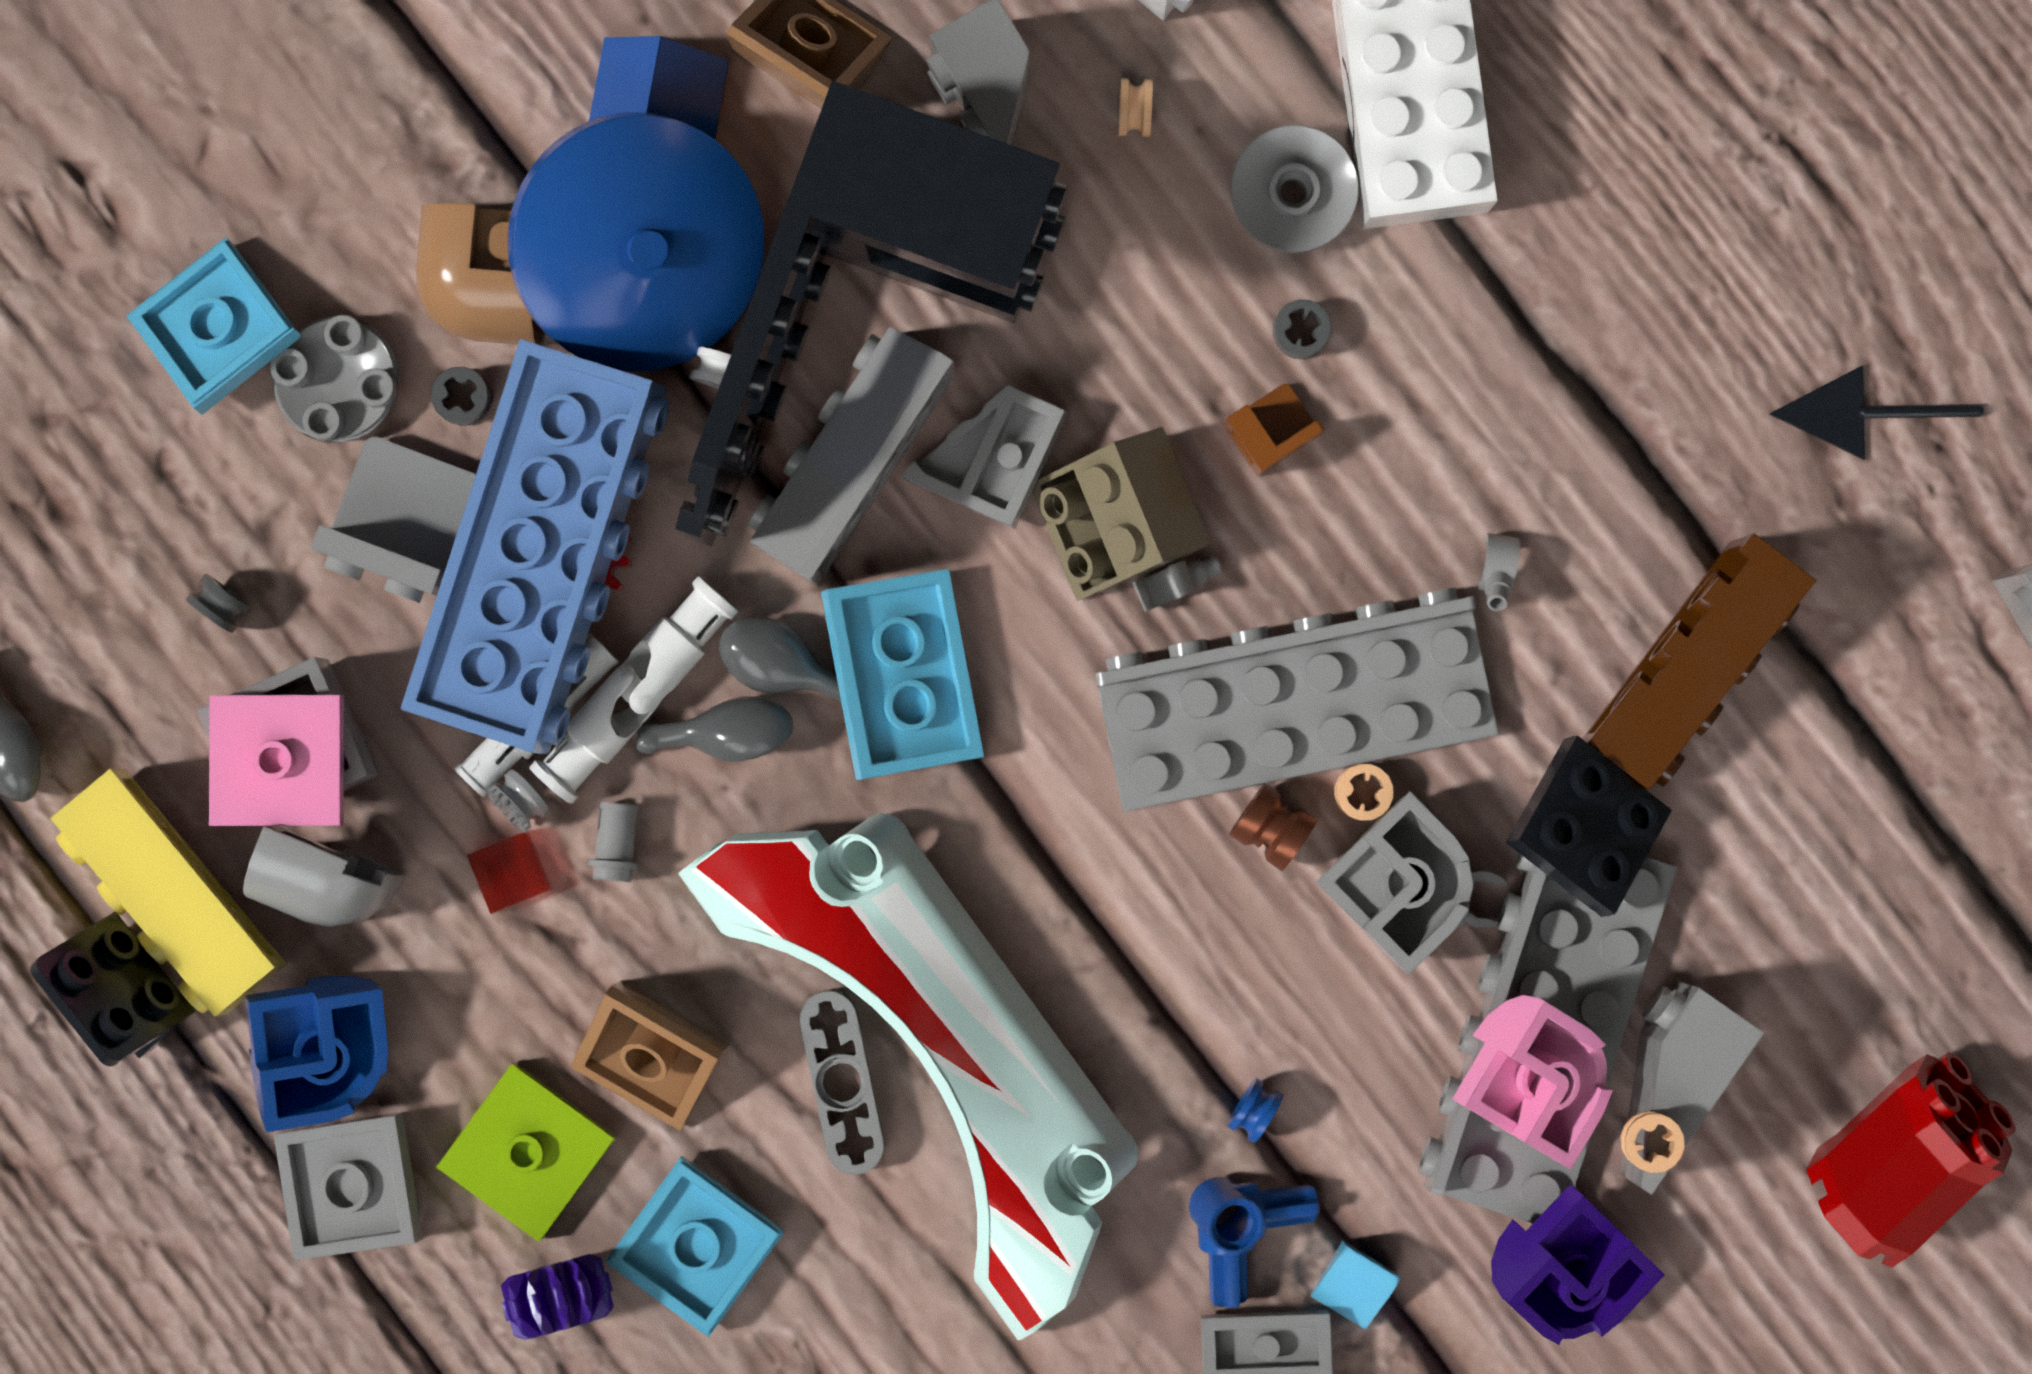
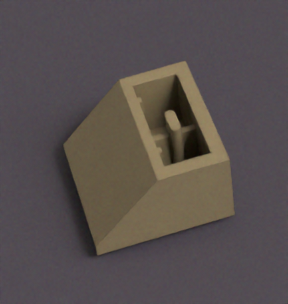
[1032,427,1211,601]

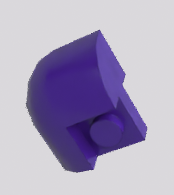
[1491,1184,1665,1345]

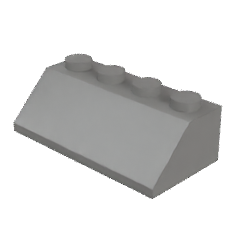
[748,327,955,587]

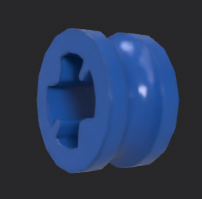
[1227,1078,1284,1143]

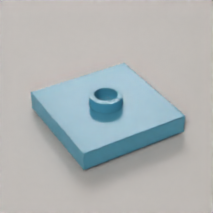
[126,237,302,415]
[605,1156,785,1338]

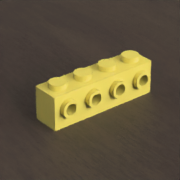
[50,768,287,1017]

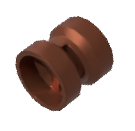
[1229,783,1318,871]

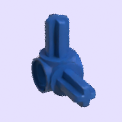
[1189,1177,1320,1308]

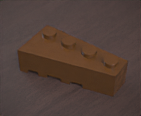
[1582,533,1817,790]

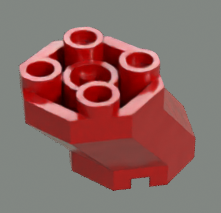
[1806,1052,2016,1268]

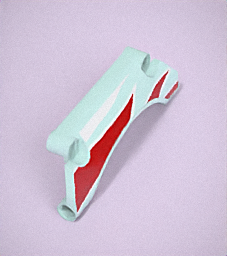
[678,813,1139,1340]

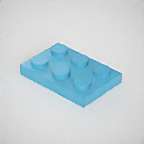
[821,569,984,781]

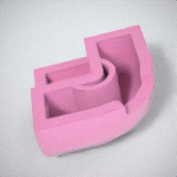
[1452,995,1613,1170]

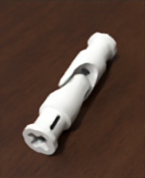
[529,576,740,804]

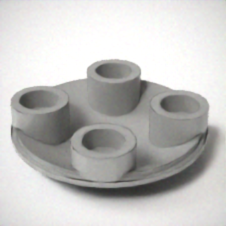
[270,315,399,443]

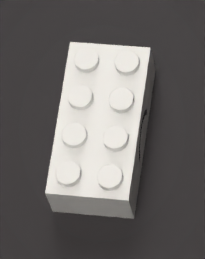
[1332,0,1498,229]

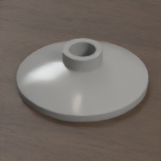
[1231,125,1358,253]

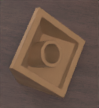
[727,0,893,109]
[570,981,730,1131]

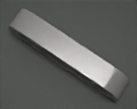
[800,990,885,1175]

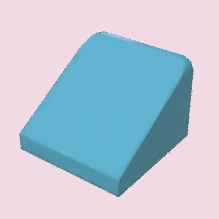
[1310,1240,1401,1329]

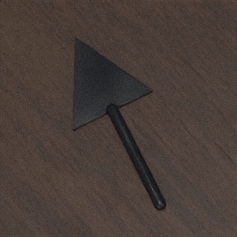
[1768,365,1984,460]

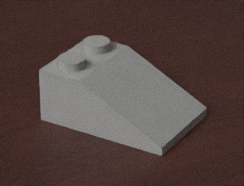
[1620,981,1764,1195]

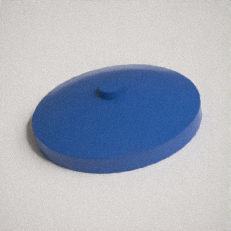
[507,112,765,372]

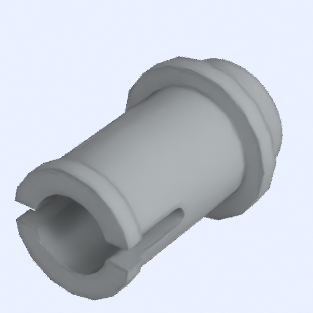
[587,802,640,882]

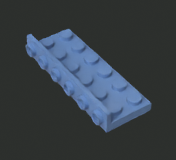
[400,339,669,755]

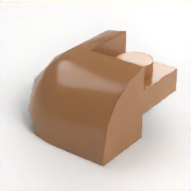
[416,203,540,345]

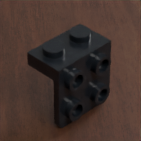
[30,912,195,1067]

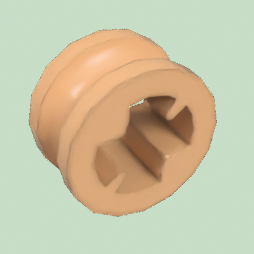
[1118,78,1153,137]
[1334,764,1393,821]
[1620,1111,1685,1173]

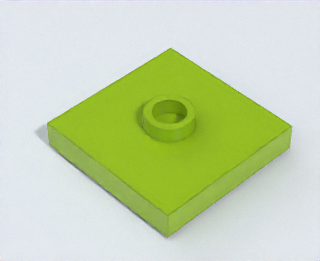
[436,1062,617,1242]

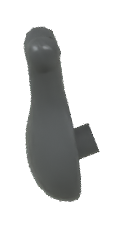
[719,617,842,706]
[0,691,43,802]
[636,696,793,762]

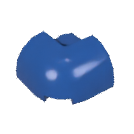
[245,976,389,1133]

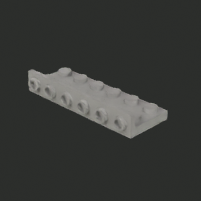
[1095,587,1498,812]
[1418,853,1678,1224]

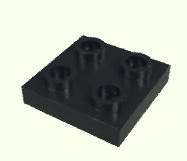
[1506,735,1672,917]

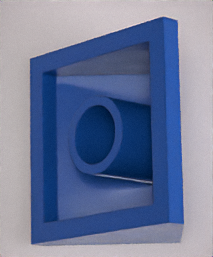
[589,36,730,139]

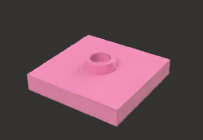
[209,695,344,826]

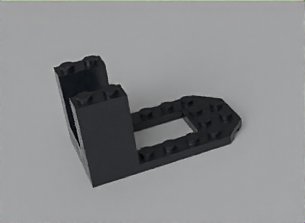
[675,80,1068,547]

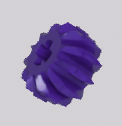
[501,1254,614,1340]

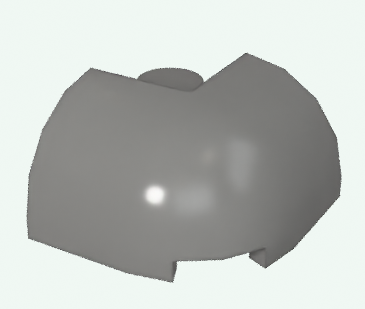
[1316,792,1473,975]
[243,826,405,927]

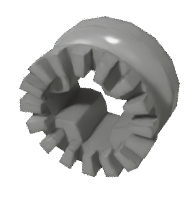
[486,769,549,833]

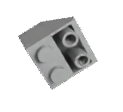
[926,0,1030,145]

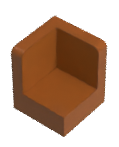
[1223,384,1326,476]

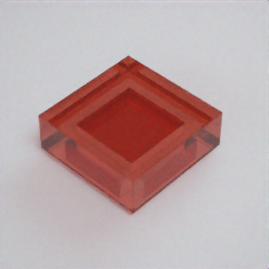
[467,831,552,914]

